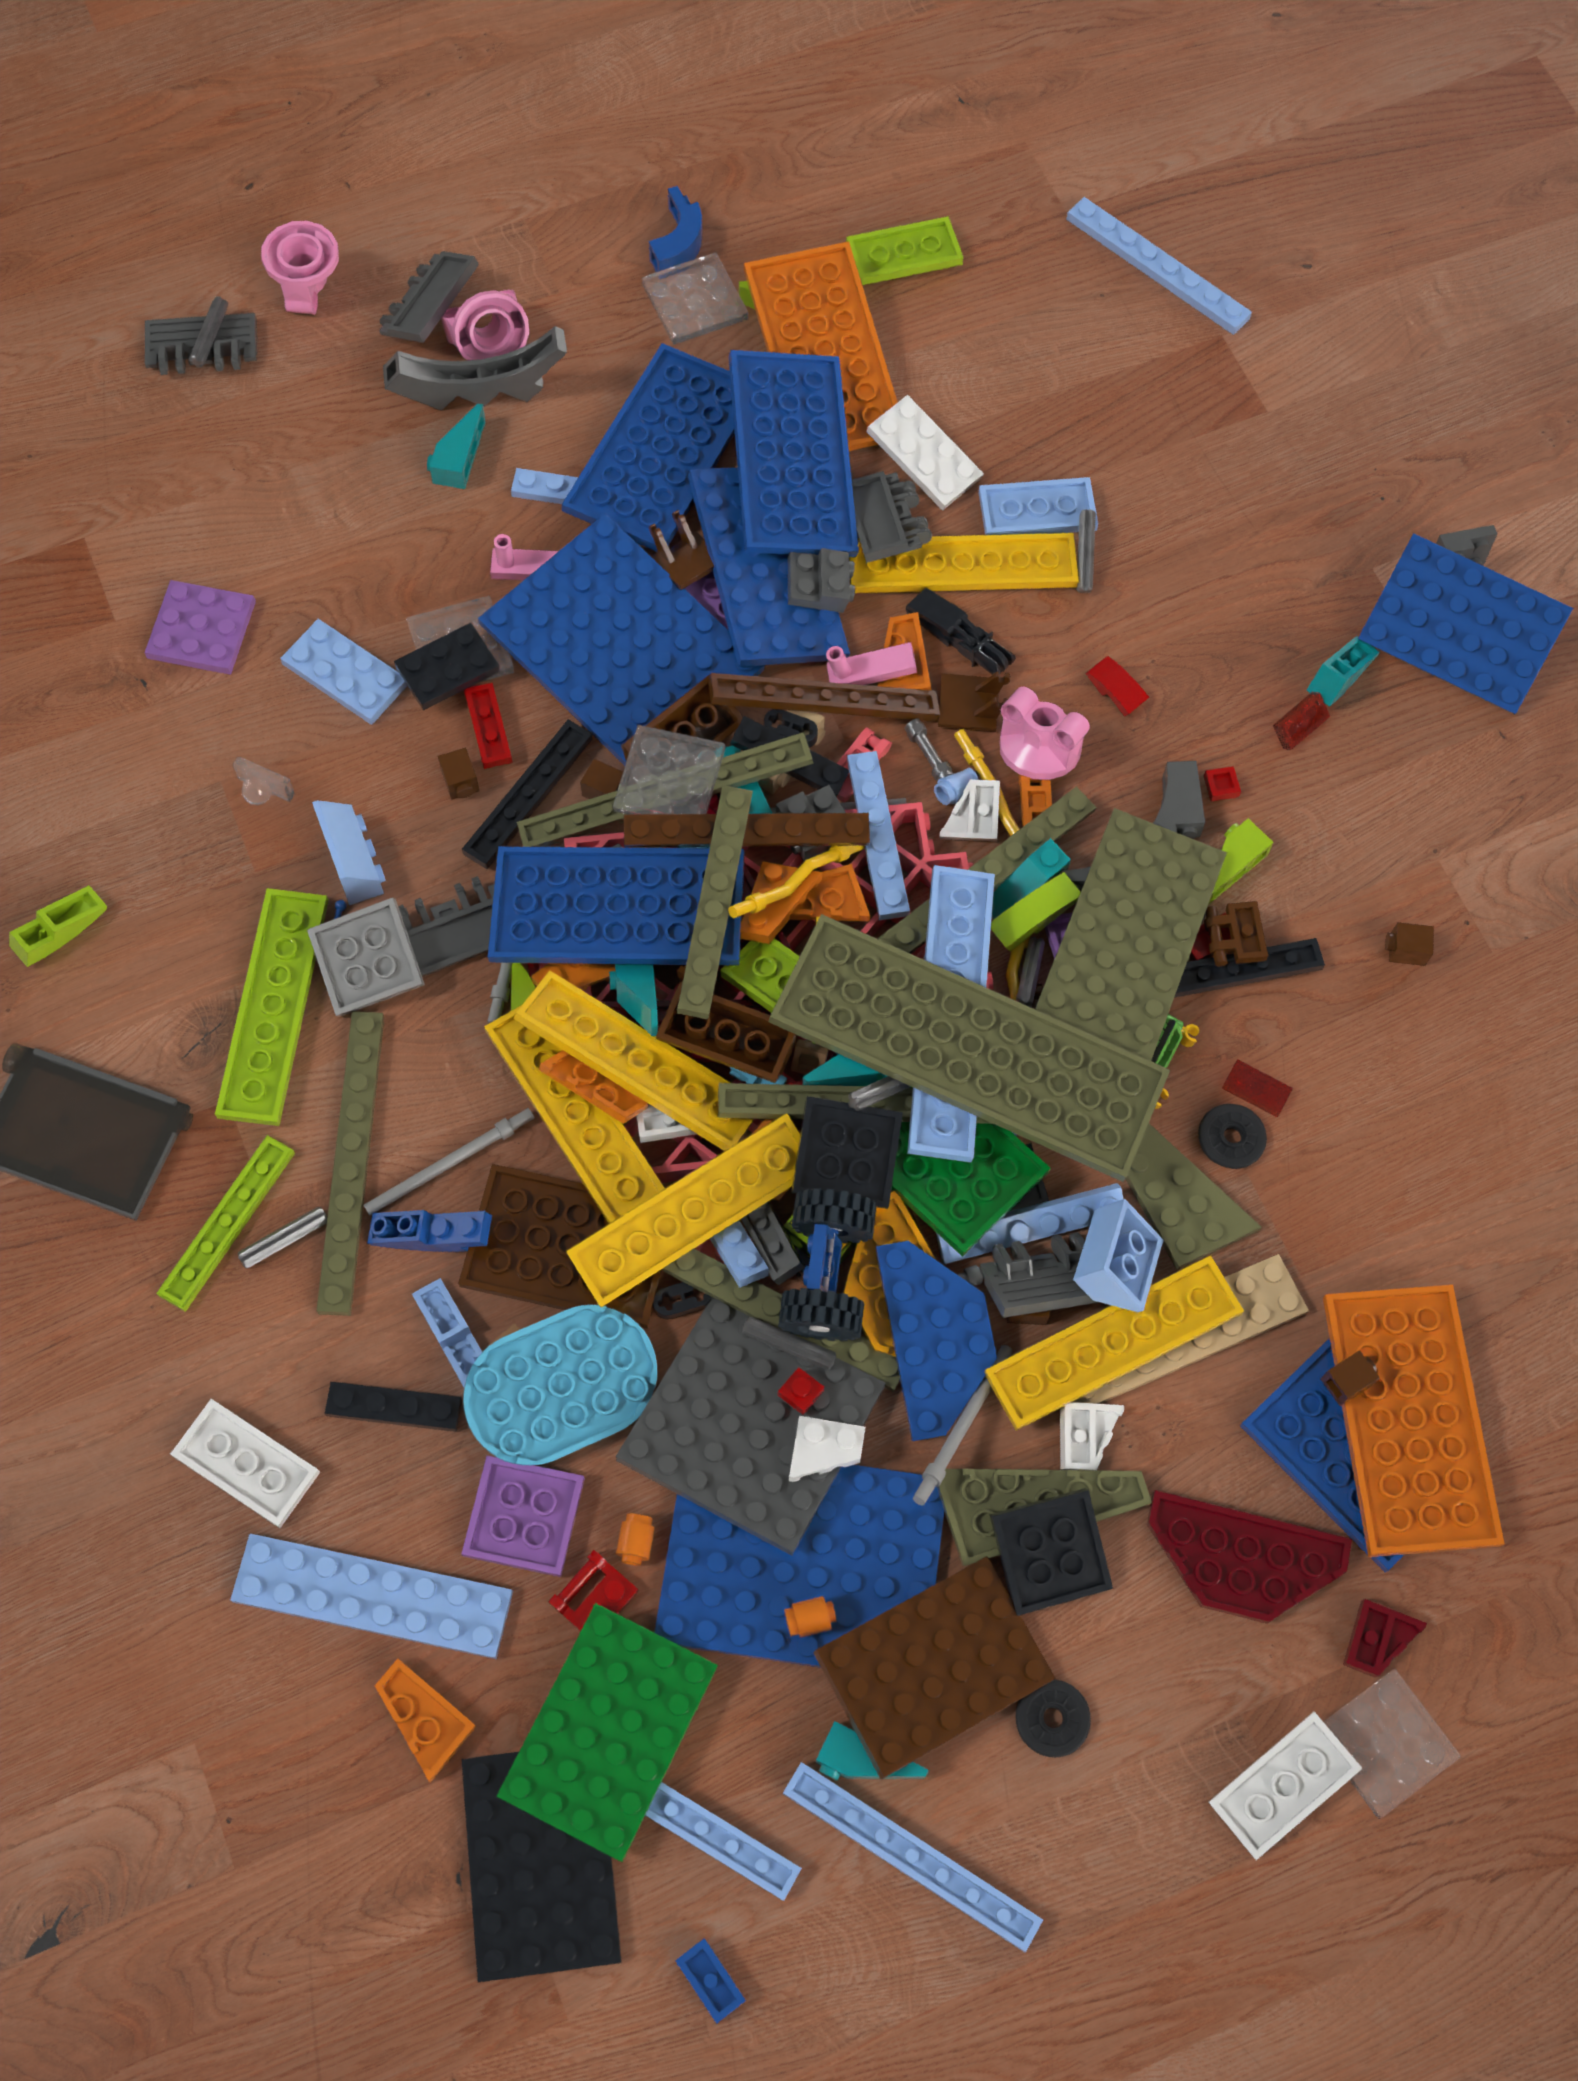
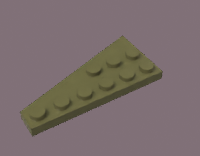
[1126,1124,1261,1270]
[937,1469,1152,1566]

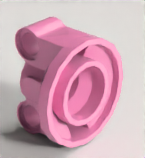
[261,221,339,315]
[441,290,529,361]
[1000,687,1090,780]

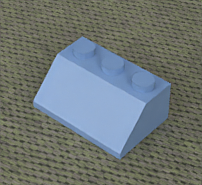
[312,800,386,906]
[1073,1199,1163,1312]

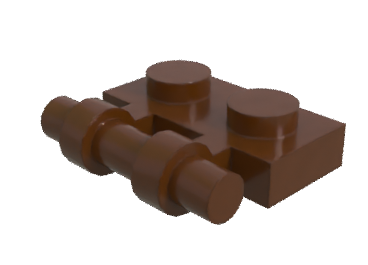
[1204,901,1268,966]

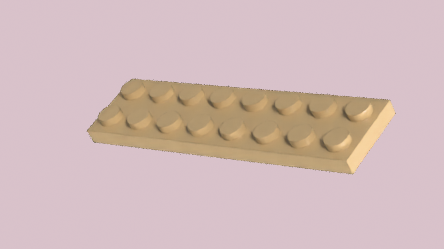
[1073,1254,1309,1404]

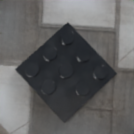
[791,1096,903,1209]
[990,1488,1113,1616]

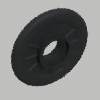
[1198,1104,1267,1169]
[1015,1679,1091,1758]

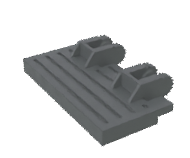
[379,251,479,343]
[145,313,258,375]
[852,471,932,563]
[398,876,495,977]
[980,1232,1098,1318]

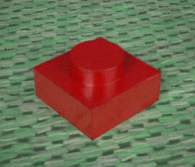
[1203,766,1241,802]
[778,1367,824,1416]

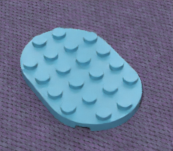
[463,1305,657,1466]

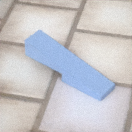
[412,1278,482,1387]

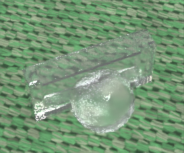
[233,757,295,806]

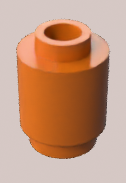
[616,1513,655,1566]
[784,1596,837,1638]

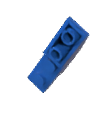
[367,1210,492,1252]

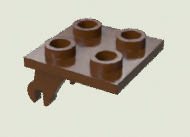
[649,510,714,590]
[938,672,1010,732]

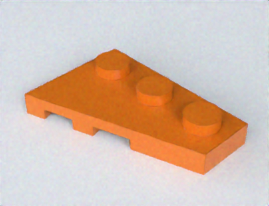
[877,612,932,691]
[790,864,870,922]
[375,1658,477,1783]

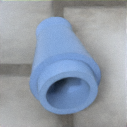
[934,768,978,805]

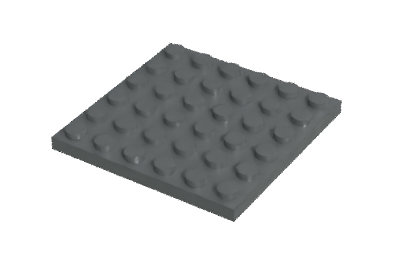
[616,1297,886,1556]

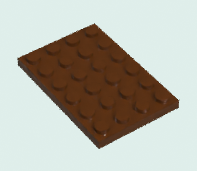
[458,1164,663,1329]
[813,1556,1056,1780]

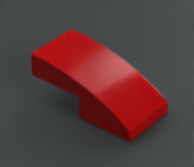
[1085,656,1149,717]

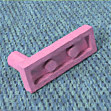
[490,534,558,580]
[826,642,917,685]

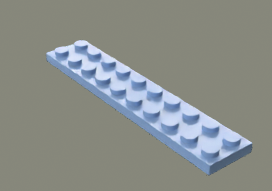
[907,865,995,1163]

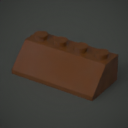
[621,674,743,784]
[656,982,798,1083]

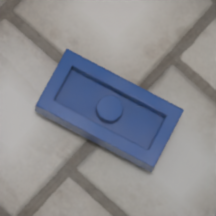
[675,1938,746,2024]

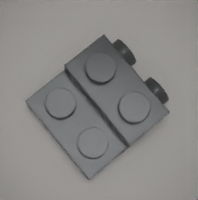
[1436,525,1498,566]
[788,548,855,613]
[776,785,846,862]

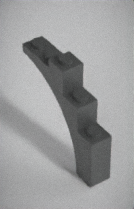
[383,326,567,411]
[1061,761,1205,892]

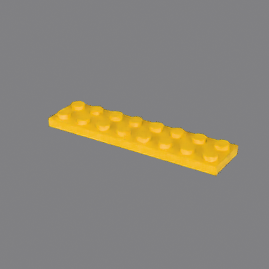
[849,533,1079,593]
[514,970,754,1151]
[484,1004,665,1223]
[565,1113,800,1307]
[984,1255,1244,1431]

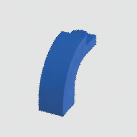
[649,186,702,279]

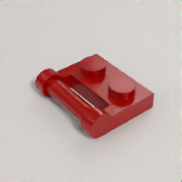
[548,1550,639,1632]

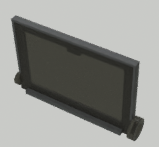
[0,1043,193,1221]

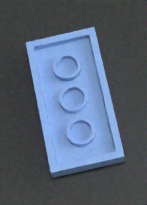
[978,477,1098,535]
[280,619,407,725]

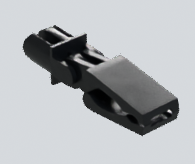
[906,588,1016,675]

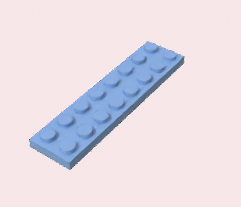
[230,1533,513,1659]

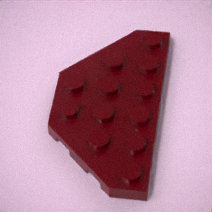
[1147,1490,1352,1624]

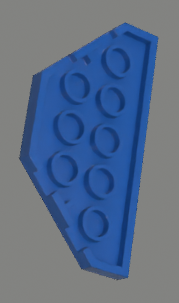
[875,1241,997,1442]

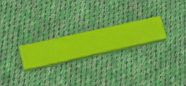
[156,1135,295,1312]

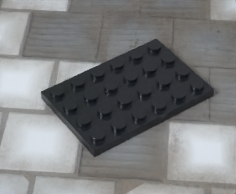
[461,1752,622,1983]

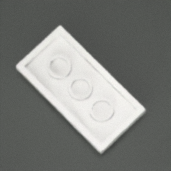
[866,395,984,511]
[170,1399,320,1528]
[1209,1712,1363,1860]

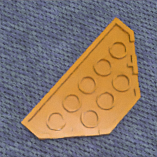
[843,1191,936,1356]

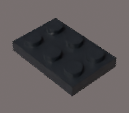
[394,622,500,711]

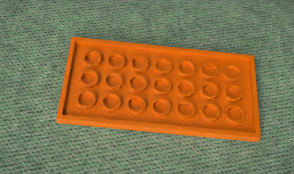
[743,241,898,451]
[1323,1285,1505,1557]

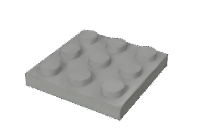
[307,897,425,1017]

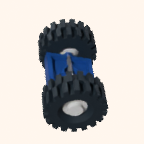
[778,1188,877,1341]

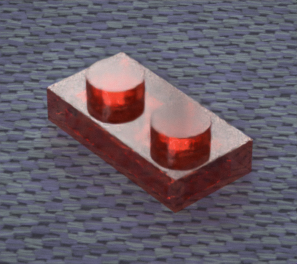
[1273,692,1331,750]
[1222,1059,1293,1117]

